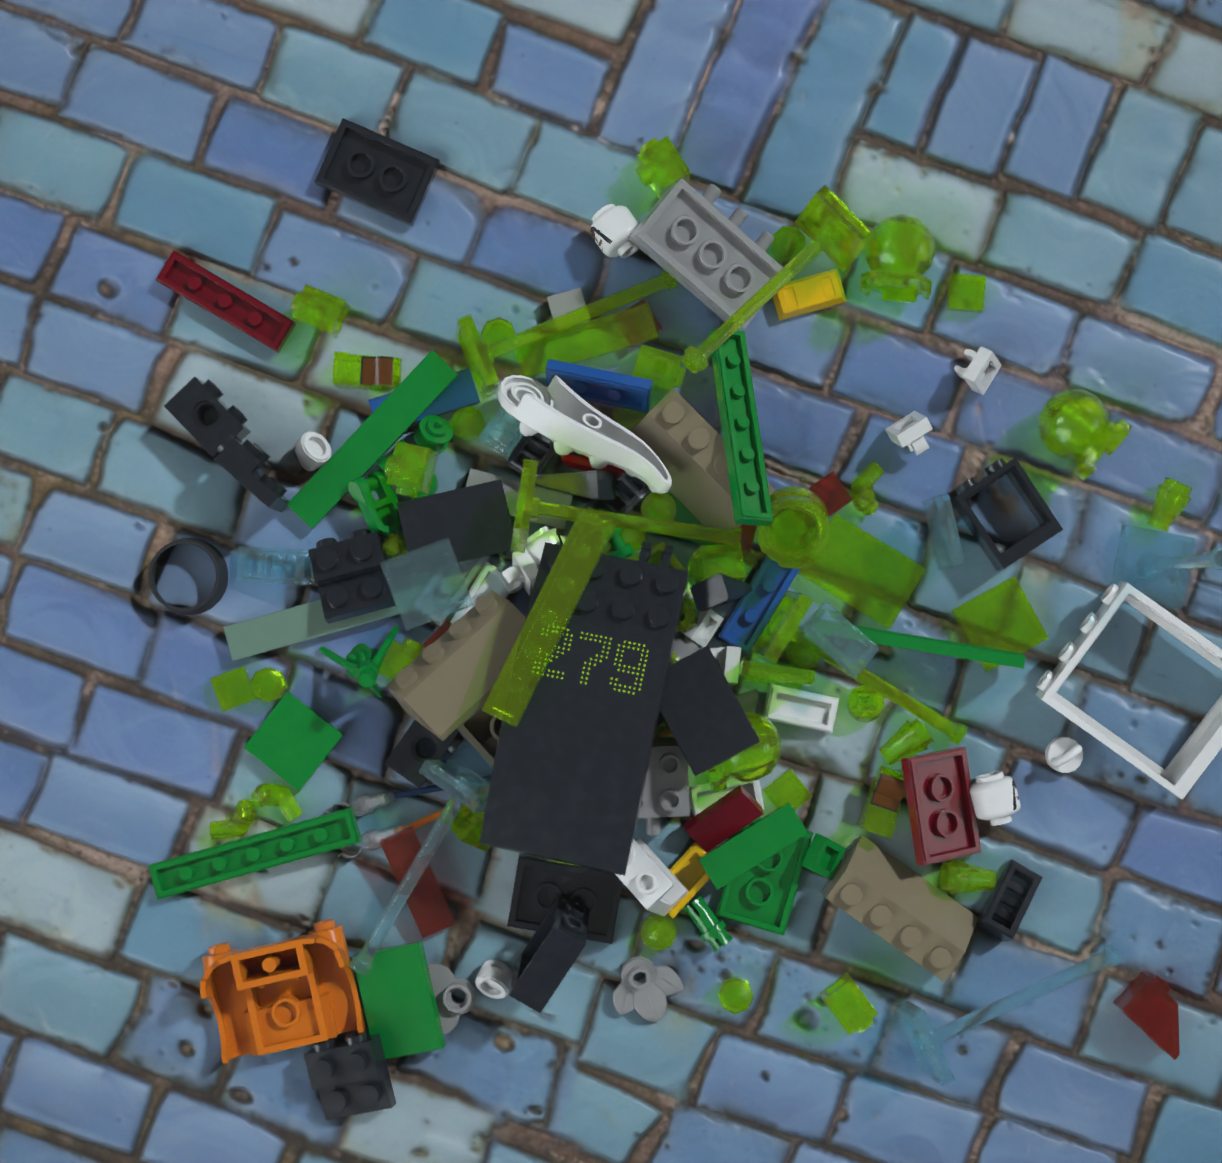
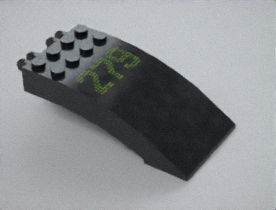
[480,527,689,876]

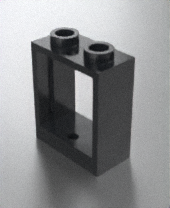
[950,458,1063,570]
[509,896,589,1013]

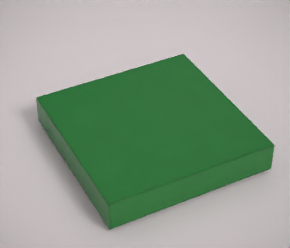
[243,691,345,791]

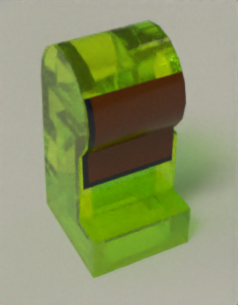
[333,351,402,390]
[856,765,905,839]

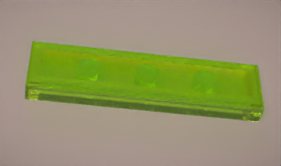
[513,303,659,378]

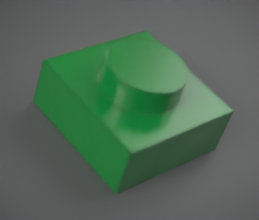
[801,833,846,881]

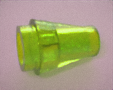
[1147,477,1192,532]
[879,717,934,766]
[940,859,996,895]

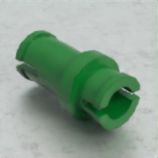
[683,895,733,952]

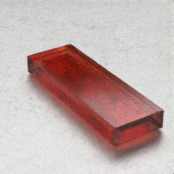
[380,825,456,938]

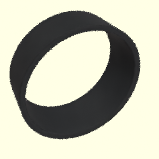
[148,538,228,615]

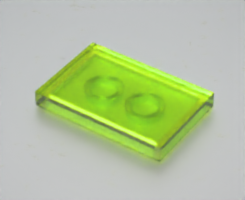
[798,514,926,629]

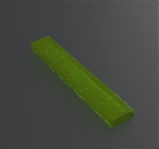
[482,509,615,728]

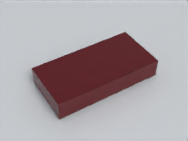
[684,785,763,852]

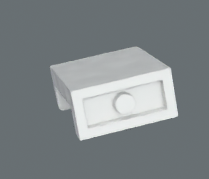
[615,838,689,916]

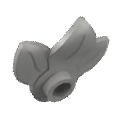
[613,957,683,1022]
[428,963,476,1034]

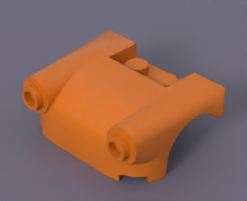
[200,919,367,1064]

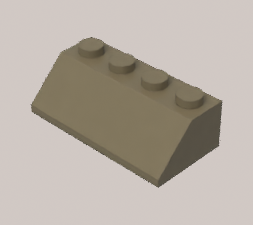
[632,388,776,544]
[386,590,526,741]
[821,834,978,982]

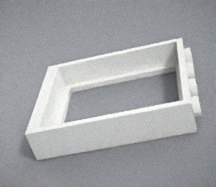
[1035,581,1222,800]

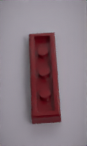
[156,250,297,353]

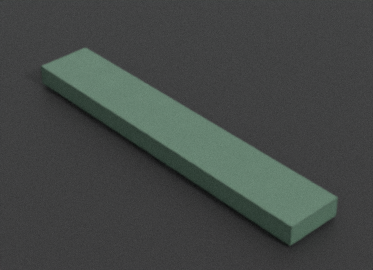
[223,570,431,661]

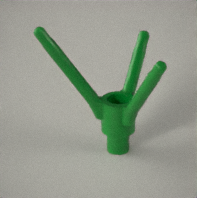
[319,625,400,698]

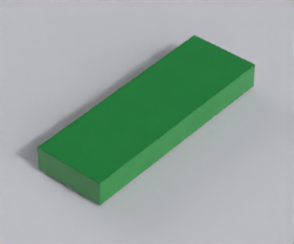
[698,802,808,890]

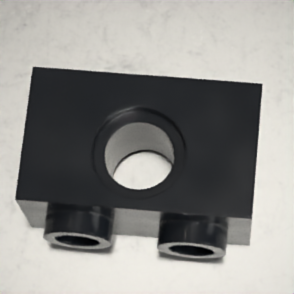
[164,377,251,458]
[384,720,464,788]

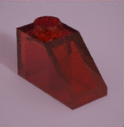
[1112,972,1180,1060]

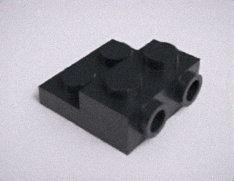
[214,435,289,512]
[308,529,397,624]
[304,1031,396,1120]

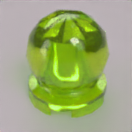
[859,214,936,303]
[1037,389,1132,480]
[757,485,831,569]
[706,712,782,793]

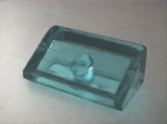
[801,600,879,678]

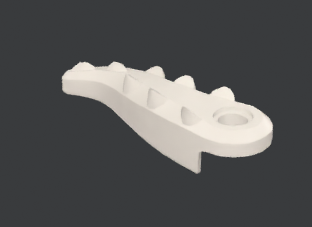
[497,375,672,494]

